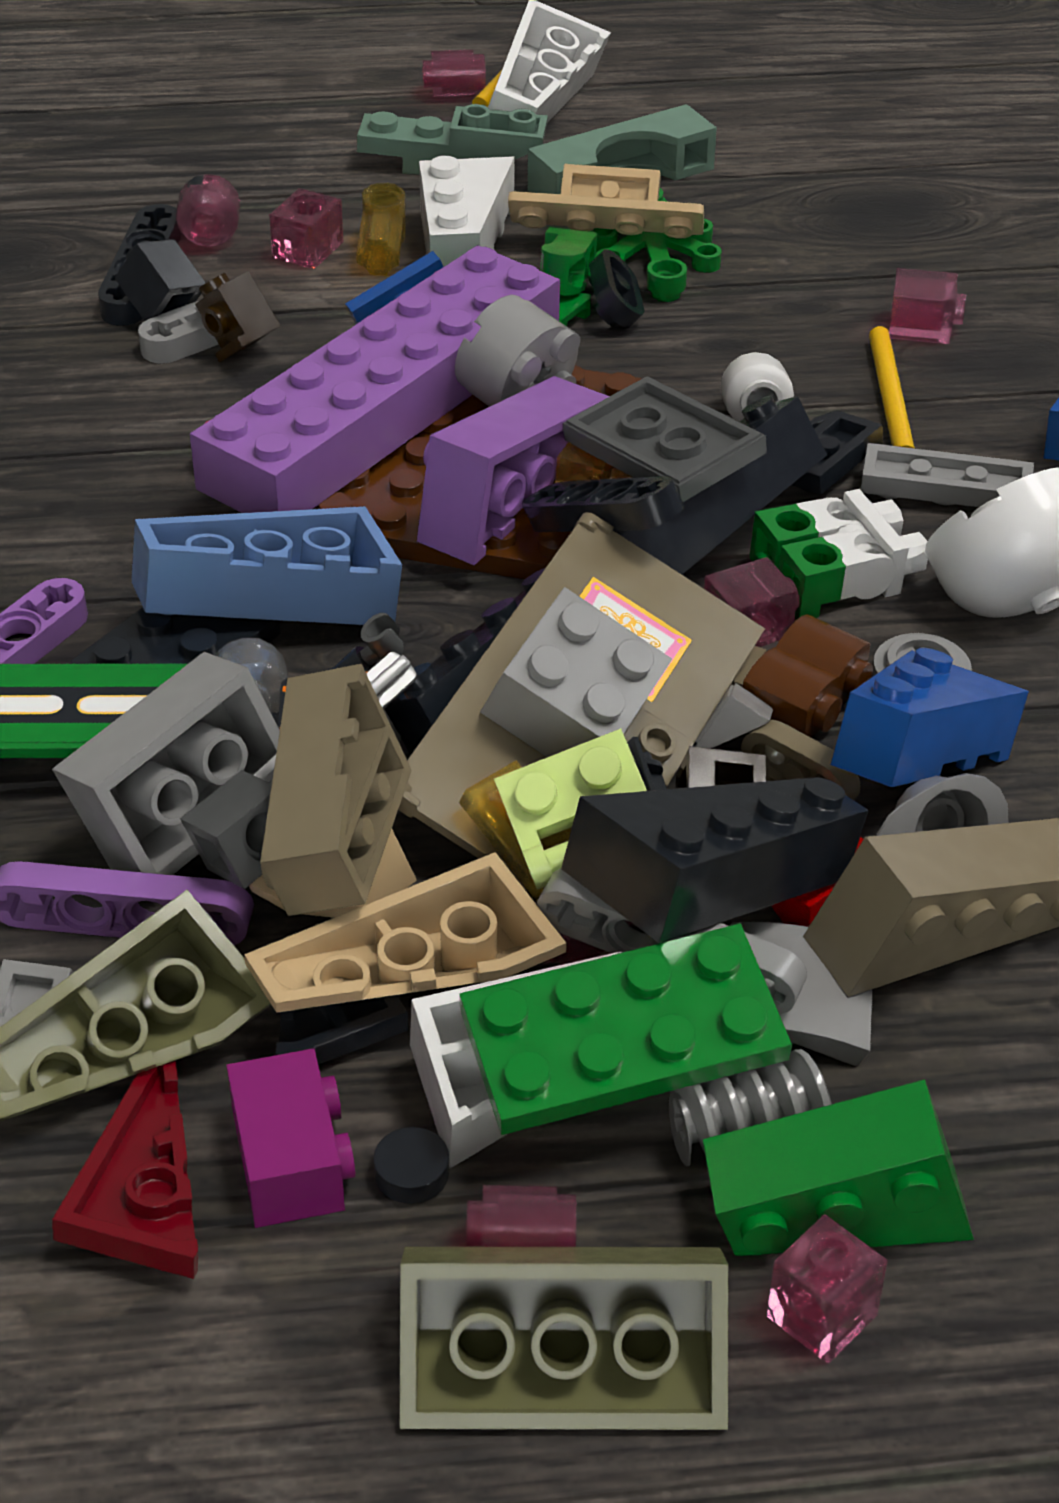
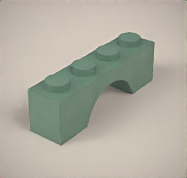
[528,104,717,194]

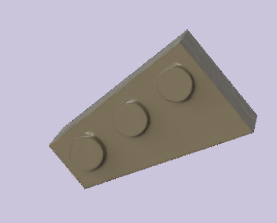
[260,664,412,916]

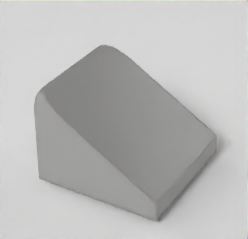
[695,683,773,749]

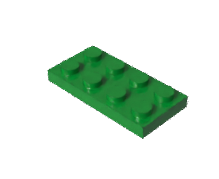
[459,923,792,1135]

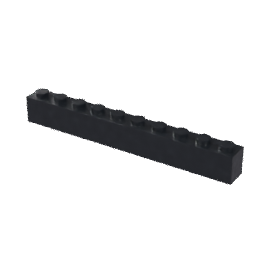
[385,396,827,755]

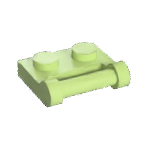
[494,728,647,890]

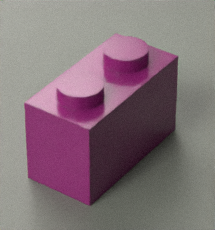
[226,1048,355,1228]

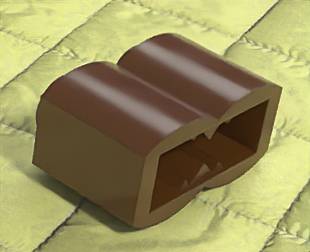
[743,614,873,738]

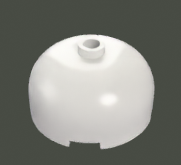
[925,467,1059,618]

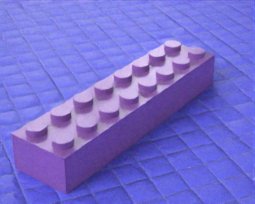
[190,245,560,513]

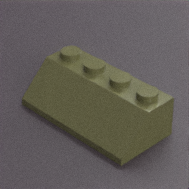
[400,1247,728,1430]

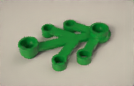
[589,188,722,302]

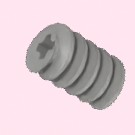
[669,1049,831,1167]

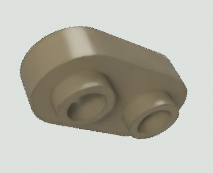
[741,720,860,800]

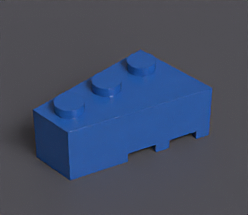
[830,648,1029,787]

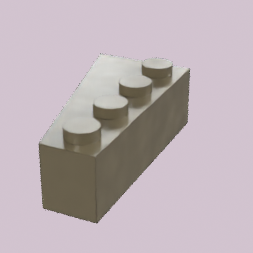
[803,818,1059,997]

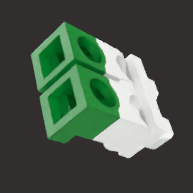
[749,489,928,620]

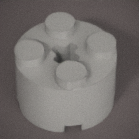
[455,295,581,407]

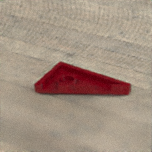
[52,1060,198,1279]

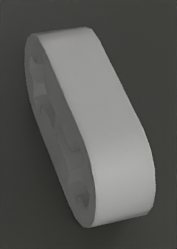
[138,301,219,363]

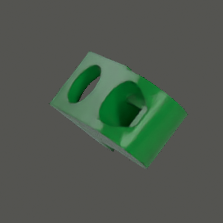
[540,227,598,295]

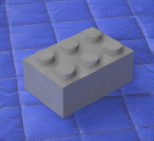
[52,652,280,875]

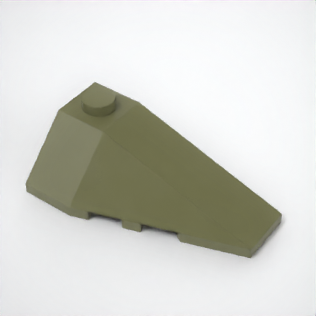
[0,890,271,1122]

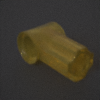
[356,183,406,276]

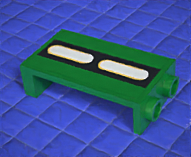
[0,664,187,758]

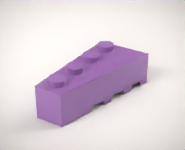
[417,376,610,565]

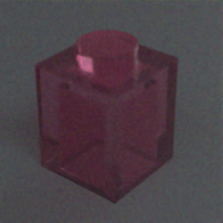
[889,268,966,344]

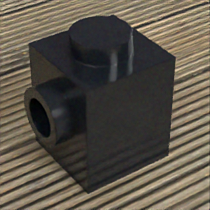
[115,239,206,321]

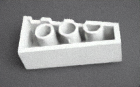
[488,0,611,123]

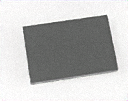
[563,376,767,502]

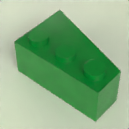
[703,1079,974,1256]

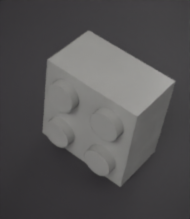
[480,587,672,757]

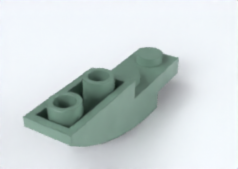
[357,104,548,175]

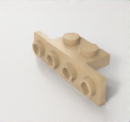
[508,164,704,238]

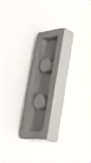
[861,443,1034,507]

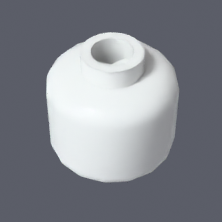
[720,352,794,422]

